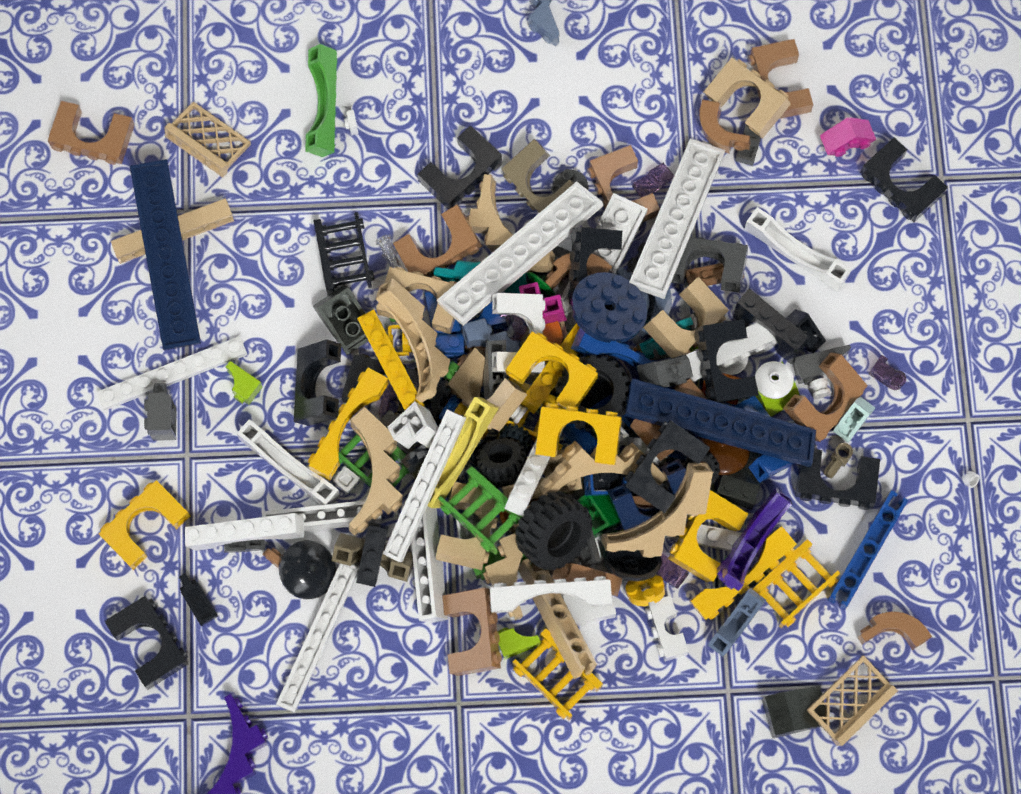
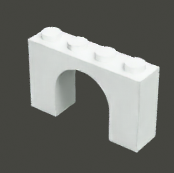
[492,293,545,373]
[553,538,616,627]

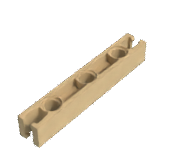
[110,198,234,264]
[518,559,597,679]

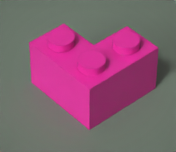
[820,117,876,157]
[519,282,567,324]

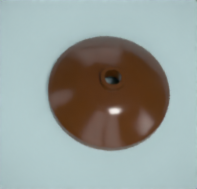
[696,436,750,475]

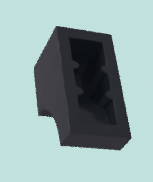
[786,309,826,353]

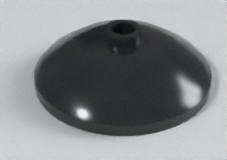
[279,540,336,600]
[603,549,662,582]

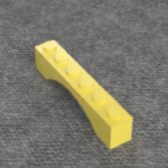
[428,397,499,508]

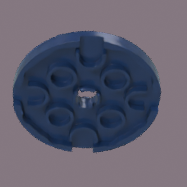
[571,272,647,343]

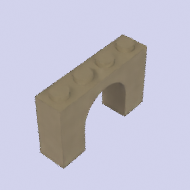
[502,139,574,213]

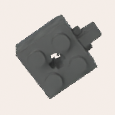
[637,355,693,388]
[144,383,177,441]

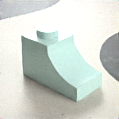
[833,396,875,442]

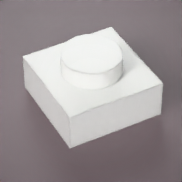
[344,110,358,135]
[333,467,360,494]

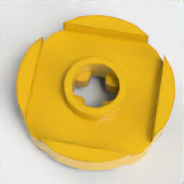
[625,575,665,606]

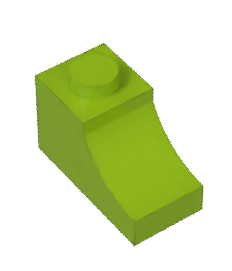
[226,361,263,405]
[497,627,541,660]

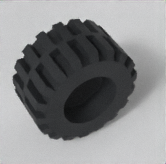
[477,437,527,489]

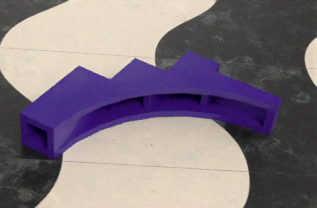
[717,488,792,591]
[207,694,268,794]

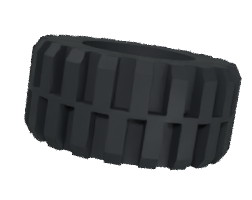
[556,354,630,432]
[515,491,592,570]

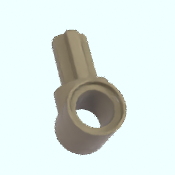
[823,443,853,479]

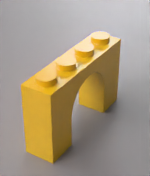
[506,331,598,410]
[535,404,622,465]
[98,480,191,570]
[668,490,748,582]

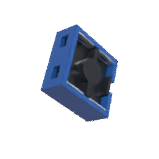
[584,454,626,496]

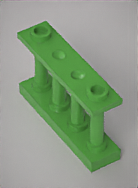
[339,434,409,488]
[438,466,522,555]

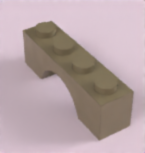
[332,533,413,582]

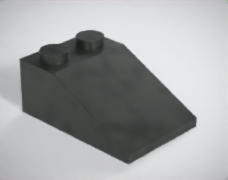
[313,285,368,355]
[717,451,763,510]
[762,686,830,739]

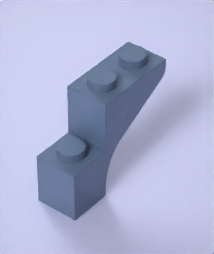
[528,0,560,47]
[461,318,520,352]

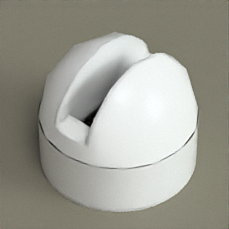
[962,471,980,488]

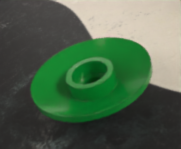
[526,271,556,297]

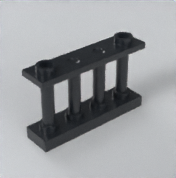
[313,212,375,295]

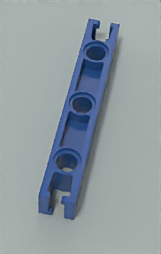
[827,490,908,610]

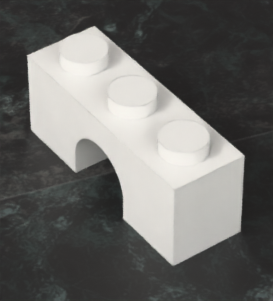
[645,595,689,662]

